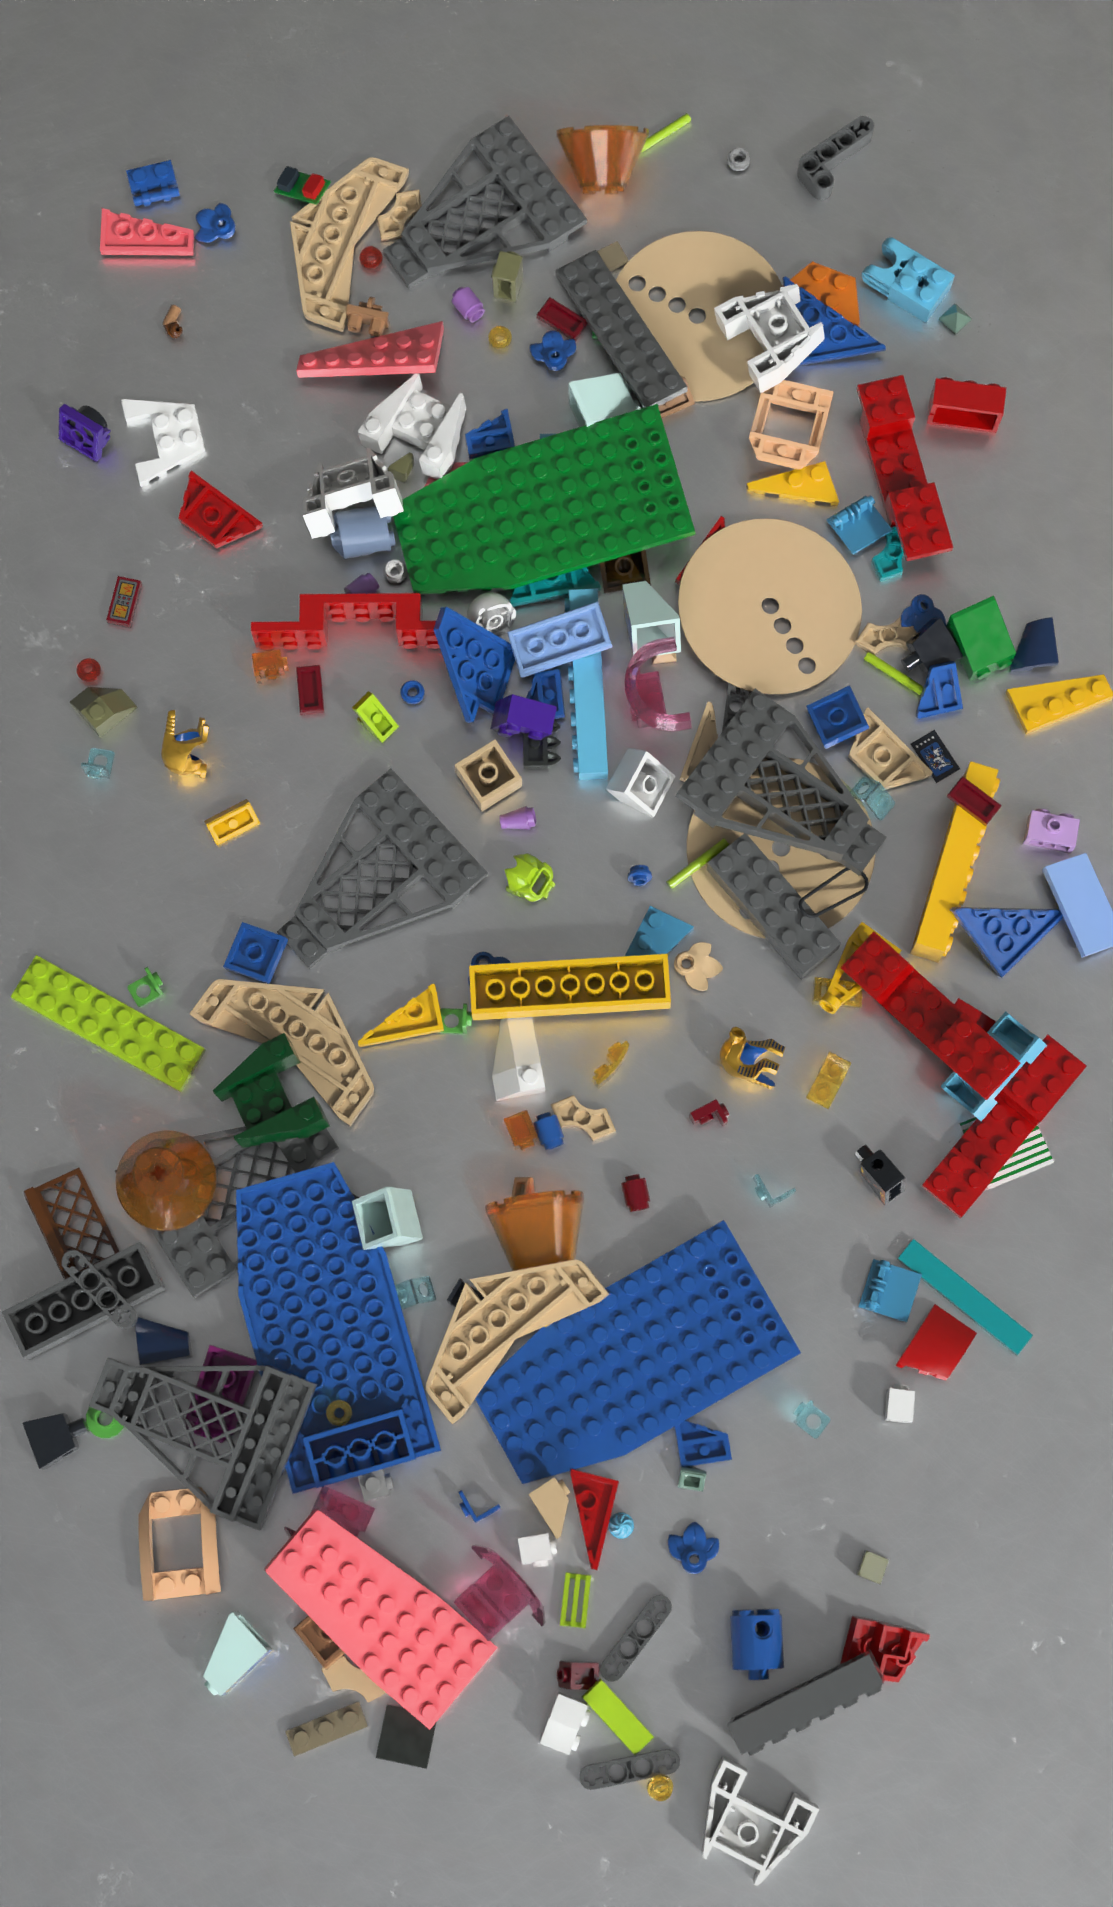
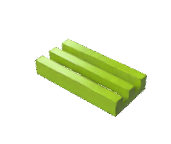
[560,1573,591,1628]

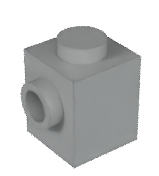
[358,1469,393,1502]

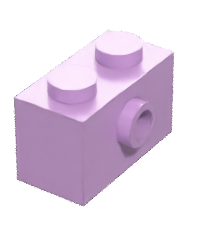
[1023,809,1080,853]

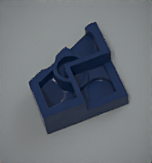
[1010,617,1059,672]
[135,1317,192,1366]

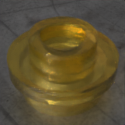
[488,326,512,349]
[326,1400,352,1426]
[647,1775,673,1801]

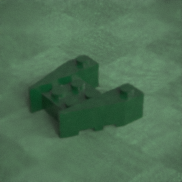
[213,1033,330,1148]

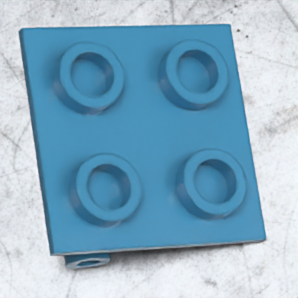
[826,495,893,555]
[859,1259,922,1323]

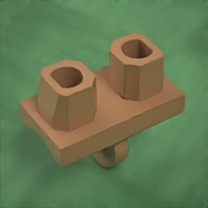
[346,297,390,337]

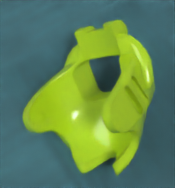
[505,853,555,902]

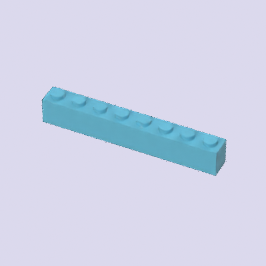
[564,589,608,780]

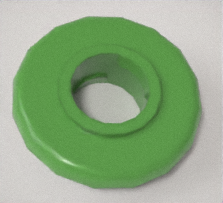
[86,1407,124,1438]

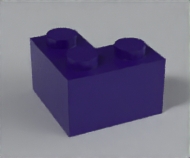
[490,694,557,740]

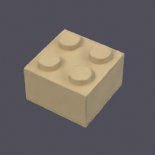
[455,739,522,812]

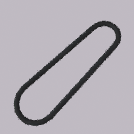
[799,867,869,918]

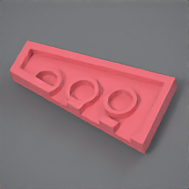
[100,208,194,255]

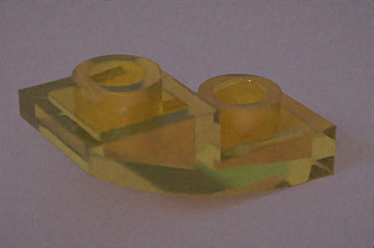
[592,1040,630,1089]
[806,1051,851,1109]

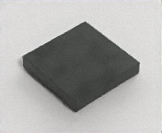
[376,1705,436,1769]

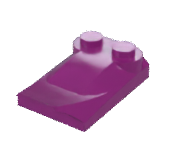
[185,1345,257,1443]

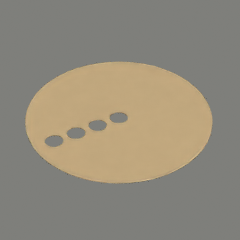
[616,231,782,402]
[678,519,862,695]
[687,758,875,939]

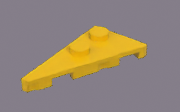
[746,461,839,506]
[358,984,444,1047]

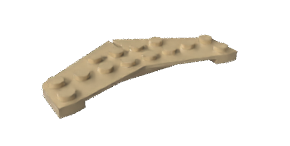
[290,157,409,332]
[190,979,374,1127]
[426,1260,609,1424]

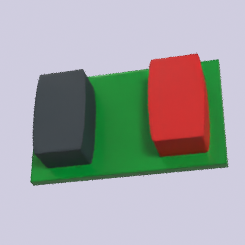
[274,166,331,205]

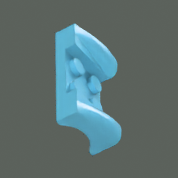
[940,1011,1047,1121]

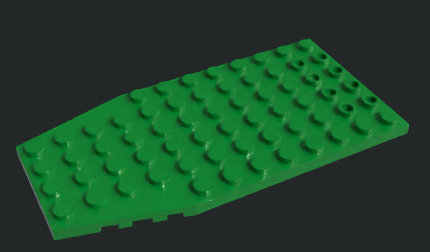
[393,404,696,594]

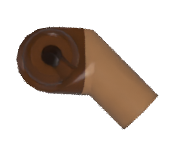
[163,305,183,338]

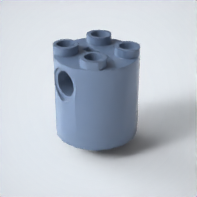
[330,506,395,559]

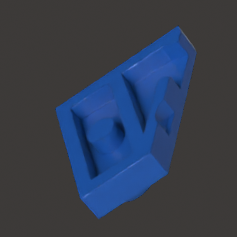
[916,661,963,719]
[526,669,565,719]
[675,1421,732,1467]

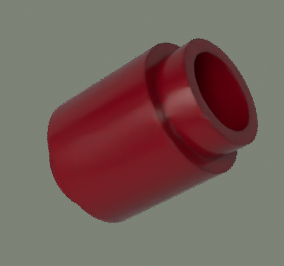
[621,1174,650,1212]

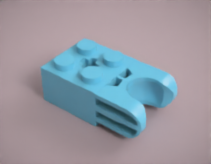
[861,237,955,323]

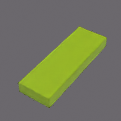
[581,1678,654,1755]

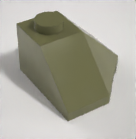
[70,687,138,738]

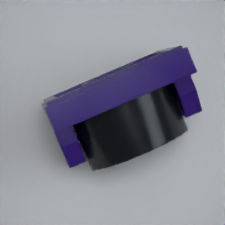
[58,404,111,462]

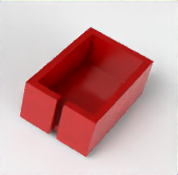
[927,377,1007,433]

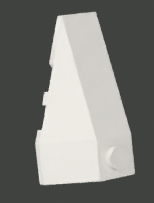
[492,1017,545,1101]

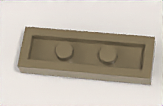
[285,1701,368,1756]

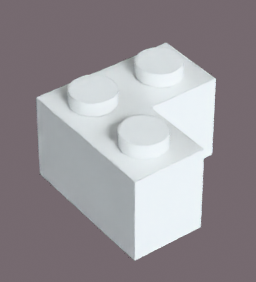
[540,1692,591,1755]

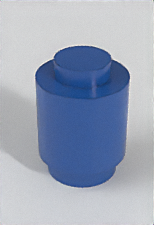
[533,1112,564,1150]

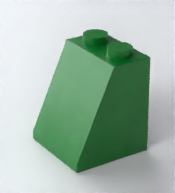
[946,595,1016,680]

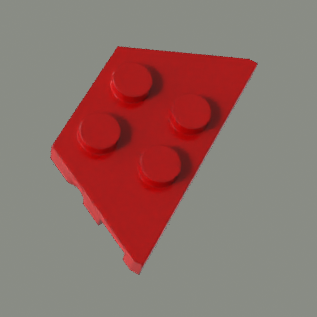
[179,470,263,549]

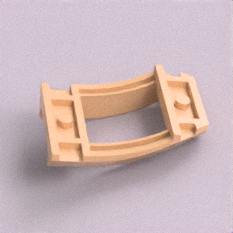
[749,380,834,469]
[139,1487,221,1601]

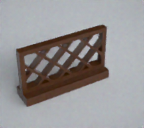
[24,1168,120,1280]

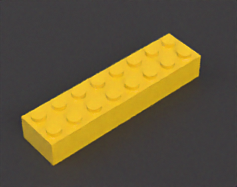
[910,761,1000,962]
[469,954,671,1020]

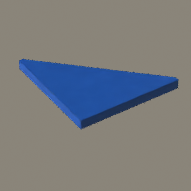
[783,277,886,366]
[950,907,1063,978]

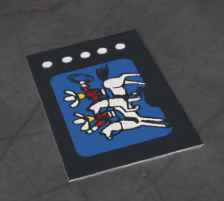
[911,730,960,783]

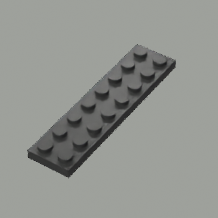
[555,250,688,408]

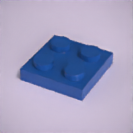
[806,685,869,749]
[223,922,288,984]

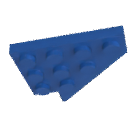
[434,606,515,723]

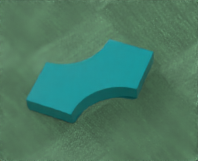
[872,526,904,582]

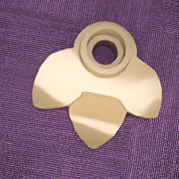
[674,942,723,991]

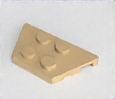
[848,708,933,791]

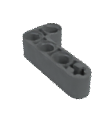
[797,116,874,200]

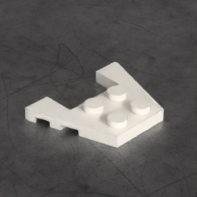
[121,399,205,486]

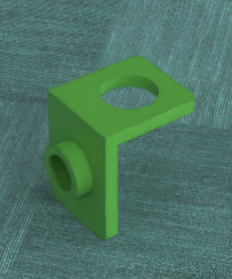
[127,967,163,1007]
[440,1003,472,1034]

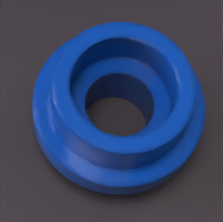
[400,680,425,704]
[628,865,652,886]

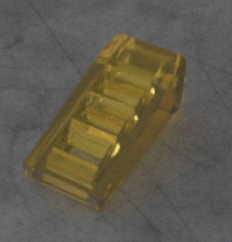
[812,977,862,1008]

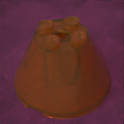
[556,125,649,194]
[116,1130,217,1231]

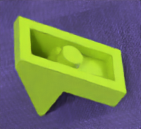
[352,691,399,743]

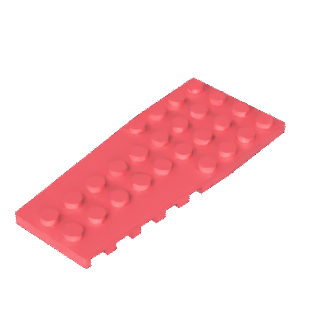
[264,1508,498,1730]

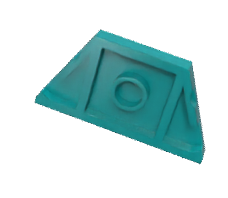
[510,567,601,607]

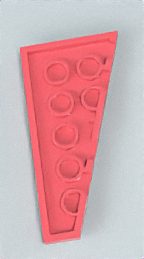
[296,321,444,378]

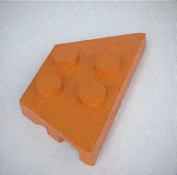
[782,262,860,327]

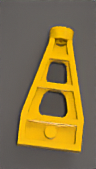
[819,922,902,1014]

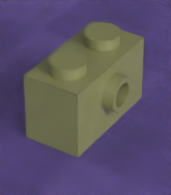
[491,251,523,303]

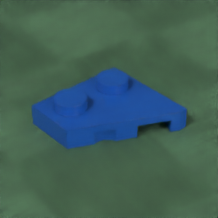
[465,409,515,459]

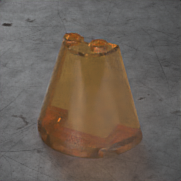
[485,1190,584,1271]

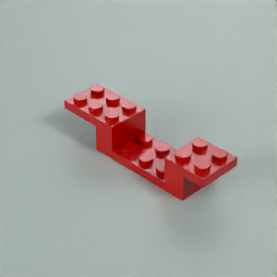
[857,375,953,561]
[251,593,440,650]
[840,932,1021,1101]
[921,1034,1087,1219]

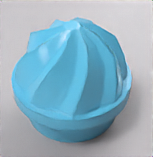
[608,1512,634,1539]

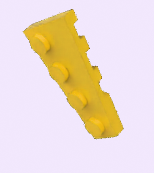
[1006,674,1113,734]

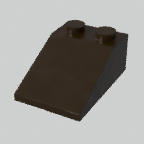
[599,550,651,593]

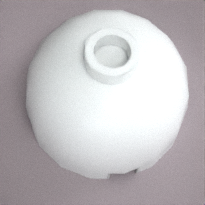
[467,592,516,637]

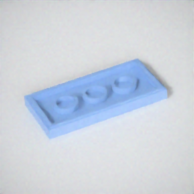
[507,602,613,678]
[1042,853,1113,957]

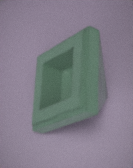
[939,303,972,335]
[678,1467,707,1491]

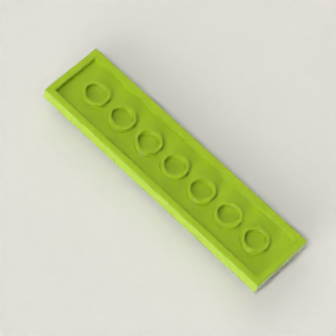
[11,955,206,1092]

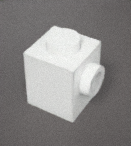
[884,1384,915,1423]
[518,1533,557,1568]

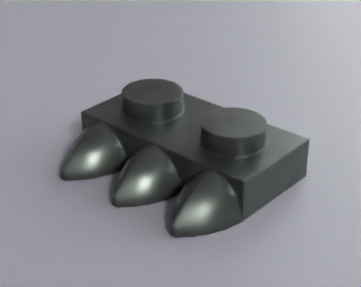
[523,721,561,768]

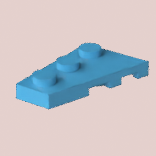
[625,906,694,956]

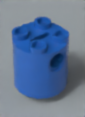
[730,1609,784,1680]

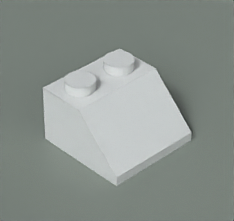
[606,748,676,817]

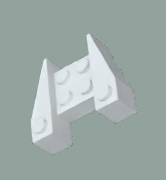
[714,284,825,393]
[358,373,466,480]
[302,448,404,539]
[702,1756,819,1886]

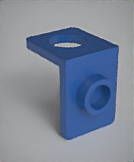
[458,1490,501,1523]

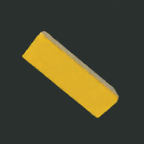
[204,799,260,845]

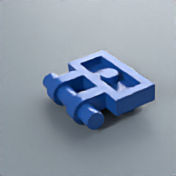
[126,160,180,207]

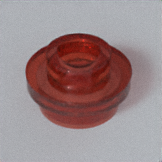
[359,246,383,270]
[77,658,101,682]

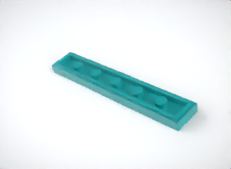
[897,1239,1033,1356]

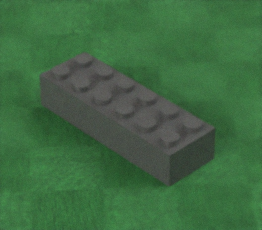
[707,833,841,980]
[2,1242,166,1360]
[727,1650,885,1756]

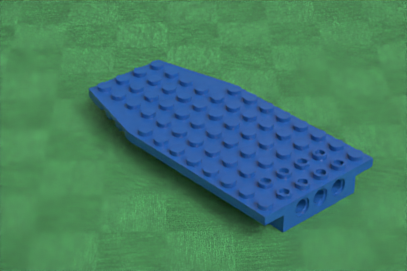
[236,1162,441,1494]
[475,1220,801,1484]

